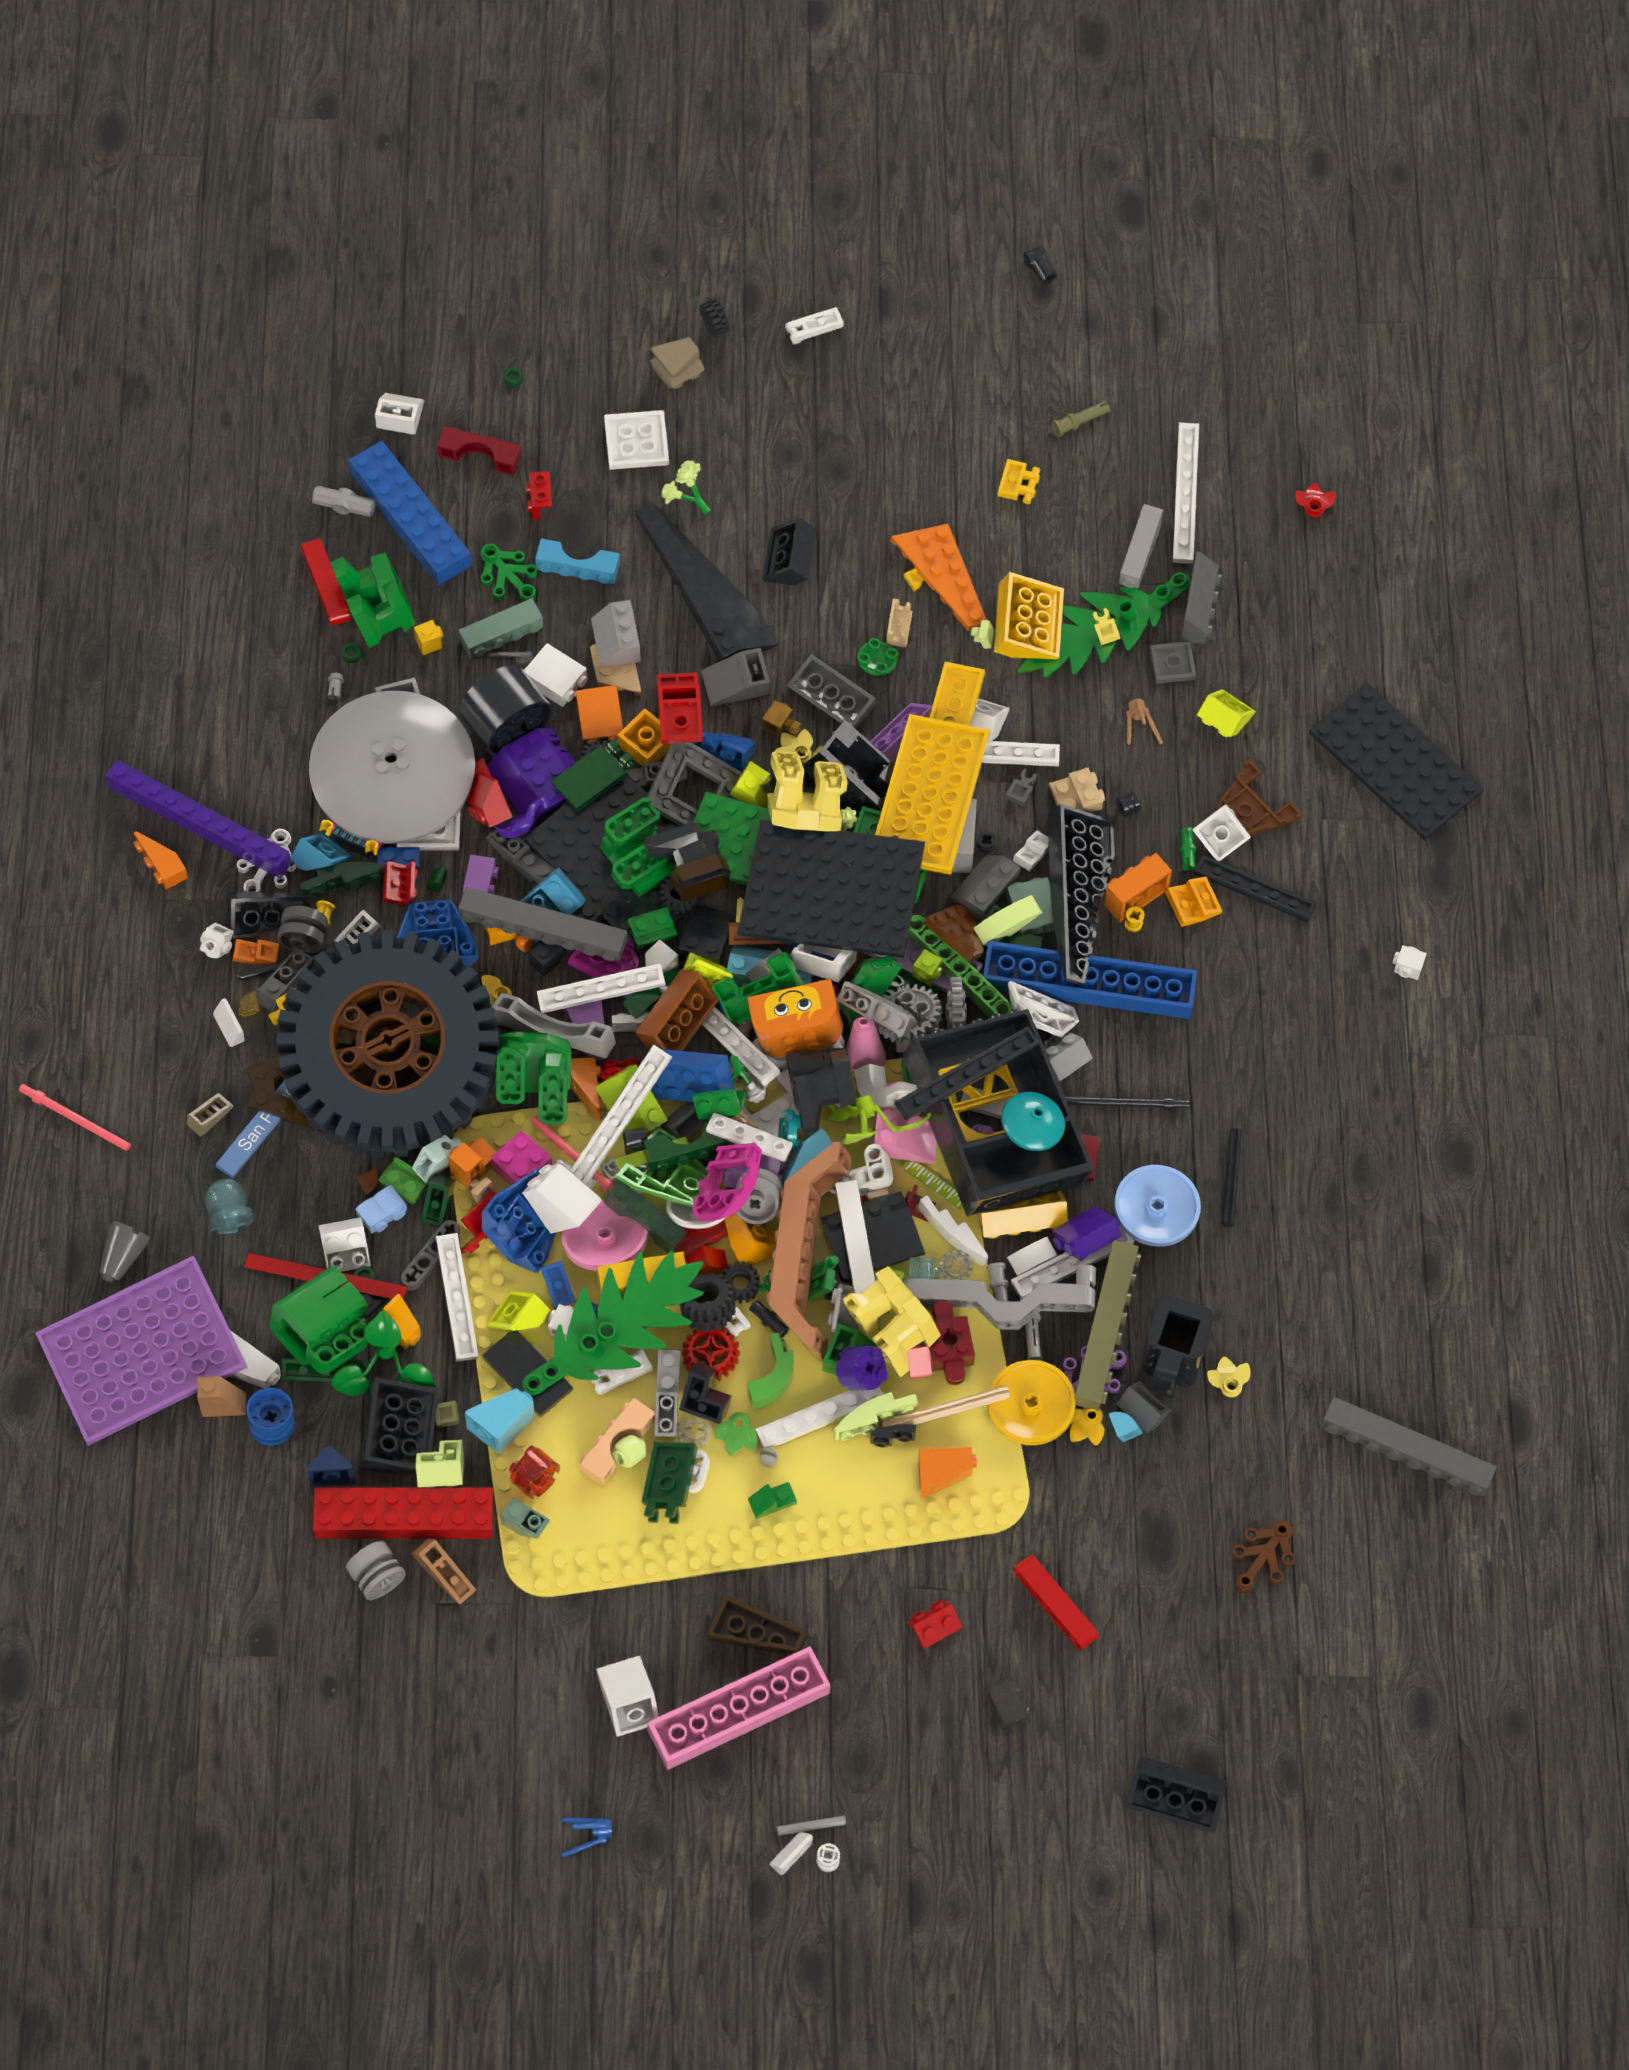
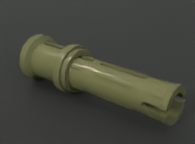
[1051,401,1110,437]

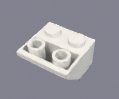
[375,393,424,434]
[319,1217,371,1272]

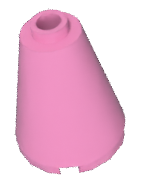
[845,1016,886,1072]

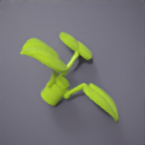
[840,1094,931,1144]

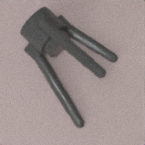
[489,651,533,670]

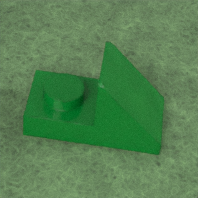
[748,1482,797,1519]

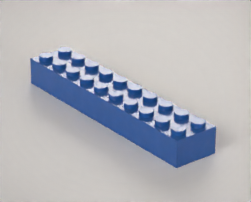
[983,941,1197,1019]

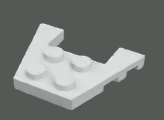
[741,1068,803,1137]

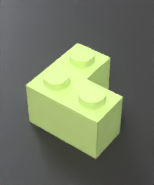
[416,1440,464,1488]

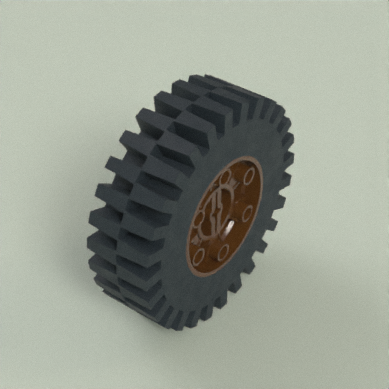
[276,930,500,1158]

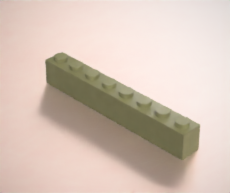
[1074,1240,1141,1411]

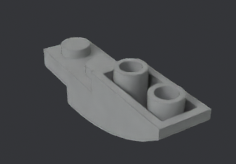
[837,981,915,1037]
[654,1350,680,1437]

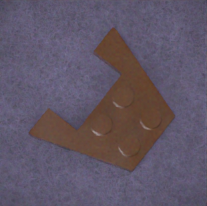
[1216,759,1303,836]

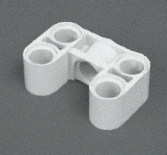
[829,1144,893,1198]

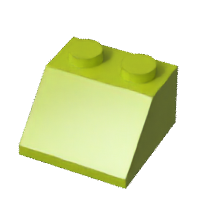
[1197,689,1255,737]

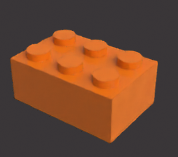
[1104,853,1172,923]

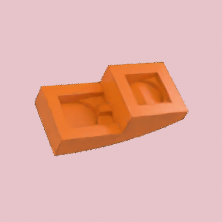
[232,939,279,964]

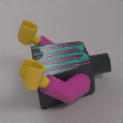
[319,820,383,858]

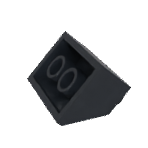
[762,517,816,585]

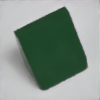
[426,865,448,892]

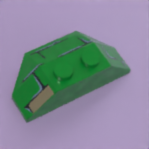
[841,956,902,1032]

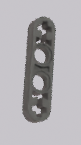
[401,1220,460,1291]

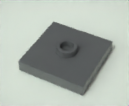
[1150,641,1196,684]

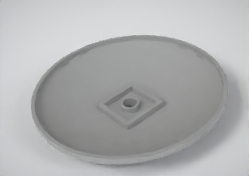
[309,691,475,843]

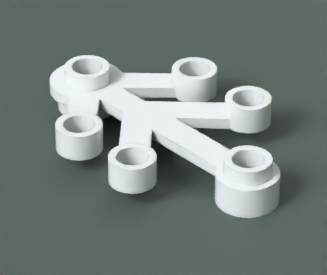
[237,829,297,892]

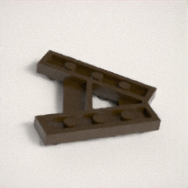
[246,1053,324,1133]

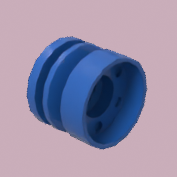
[246,1388,295,1446]

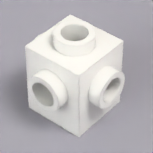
[200,923,234,958]

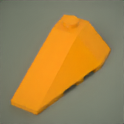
[719,1182,777,1264]

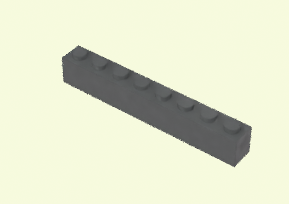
[458,887,627,962]
[1321,1397,1497,1496]

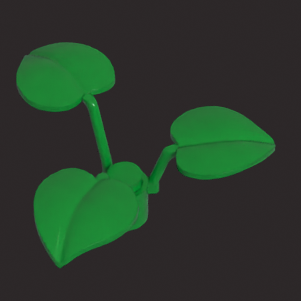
[332,1310,436,1396]

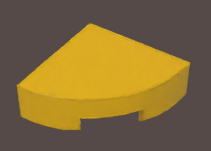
[904,568,923,591]

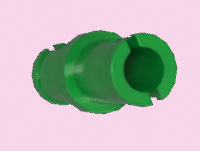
[1180,827,1196,871]

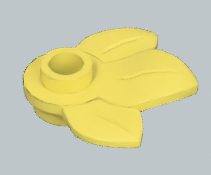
[775,729,813,764]
[1207,1357,1250,1397]

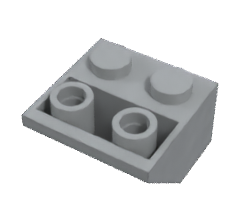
[1042,1032,1093,1081]

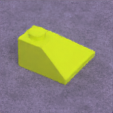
[730,761,770,809]
[486,1291,550,1331]

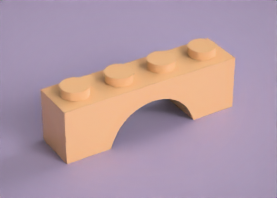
[580,1398,655,1486]

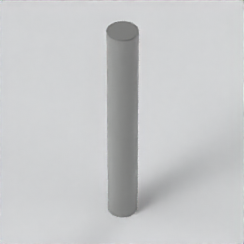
[777,1816,846,1836]

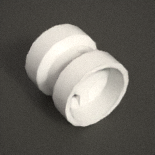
[817,1844,840,1872]

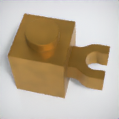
[762,700,801,738]

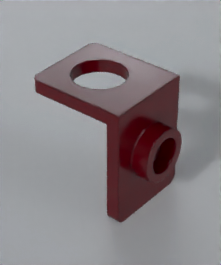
[905,1184,936,1222]

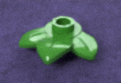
[714,1412,758,1455]

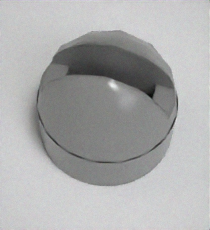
[760,1447,777,1467]

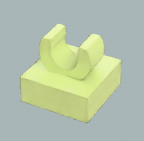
[971,620,995,649]

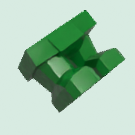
[331,553,416,648]
[600,798,673,898]
[496,1032,571,1125]

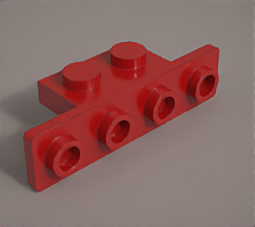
[460,1191,496,1254]

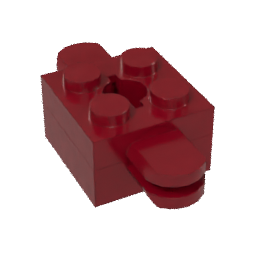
[929,1300,975,1385]

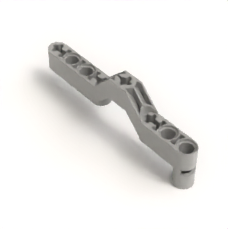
[902,1265,1096,1330]

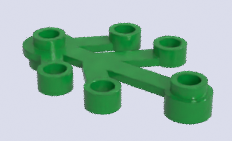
[480,544,537,601]

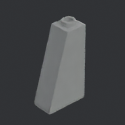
[1119,504,1163,589]

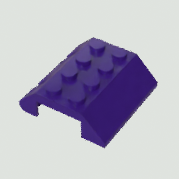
[487,728,576,830]

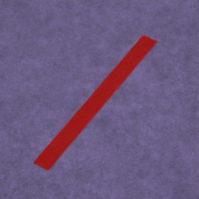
[244,1253,407,1299]

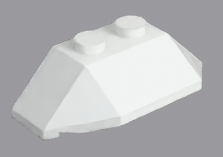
[1008,981,1079,1038]

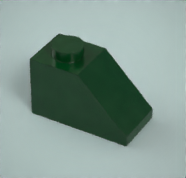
[421,1174,456,1226]

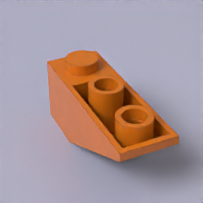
[133,831,188,889]
[571,1057,604,1121]

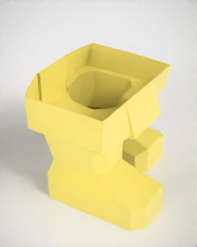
[767,751,848,831]
[842,1266,941,1378]

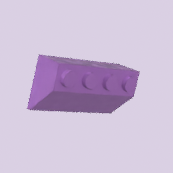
[870,703,932,765]

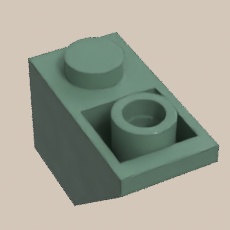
[500,1497,550,1539]

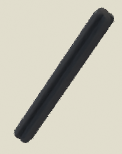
[1222,1128,1242,1227]

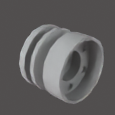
[346,1541,406,1600]

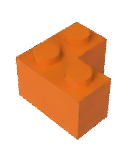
[449,1137,497,1190]

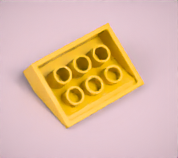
[994,572,1064,659]

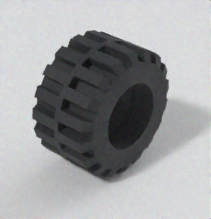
[680,1273,736,1332]

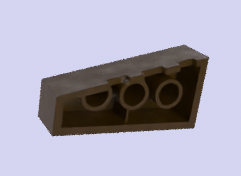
[706,1595,808,1655]

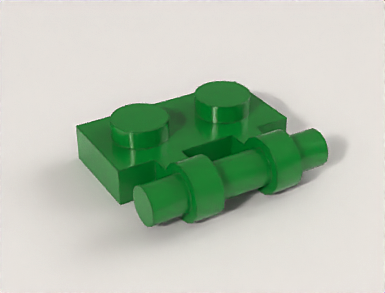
[808,1256,839,1302]

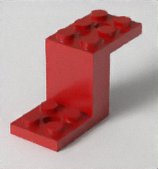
[657,673,703,744]

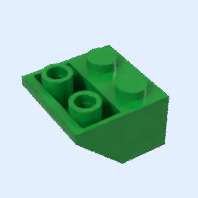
[822,1323,877,1376]

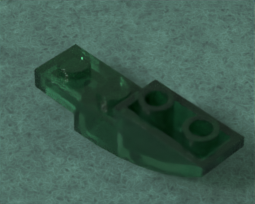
[299,862,384,898]

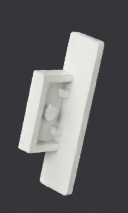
[706,1113,793,1162]

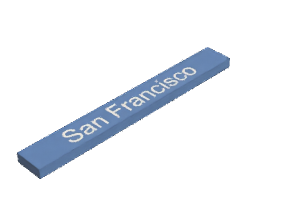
[216,1081,292,1178]

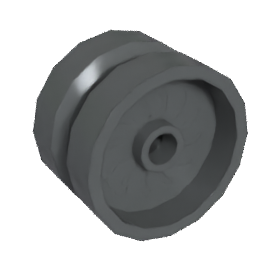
[277,906,328,953]

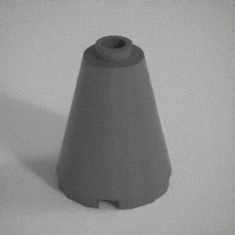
[99,1221,150,1284]

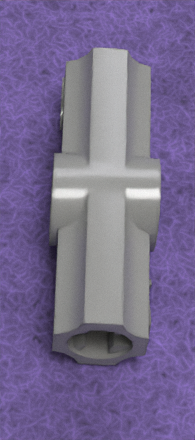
[312,486,375,517]

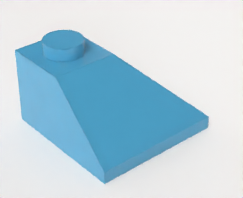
[291,833,353,871]

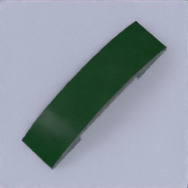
[622,967,684,1019]

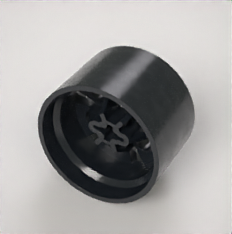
[459,665,553,756]

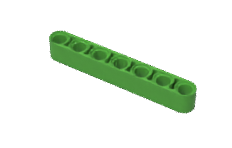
[908,915,1012,1018]

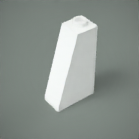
[231,1331,281,1388]

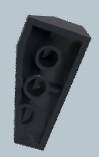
[226,891,314,939]

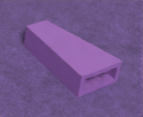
[557,985,608,1062]

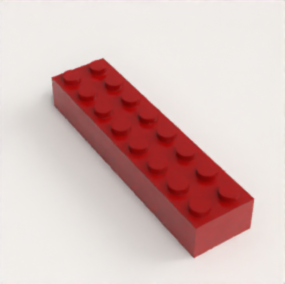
[313,1488,494,1539]

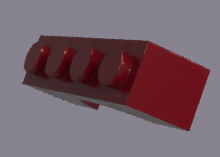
[437,426,522,476]

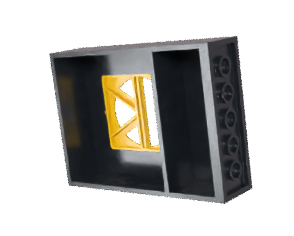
[902,1009,1094,1217]

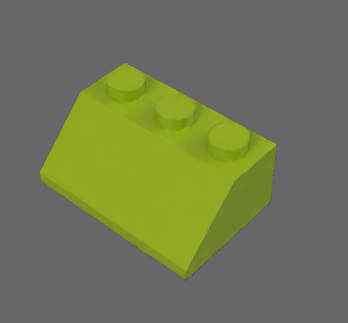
[595,1065,668,1136]

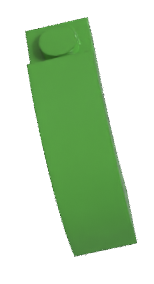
[747,1333,794,1410]

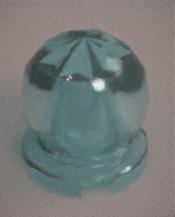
[205,1179,254,1234]

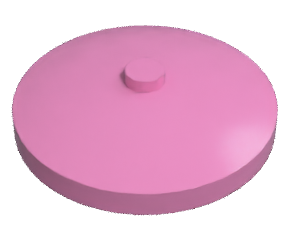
[562,1200,649,1271]

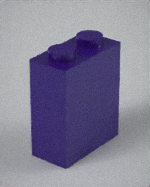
[1052,1207,1122,1260]

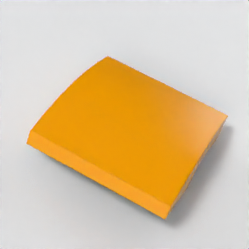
[1165,877,1222,927]

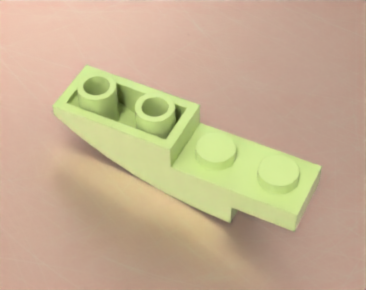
[834,1392,918,1441]

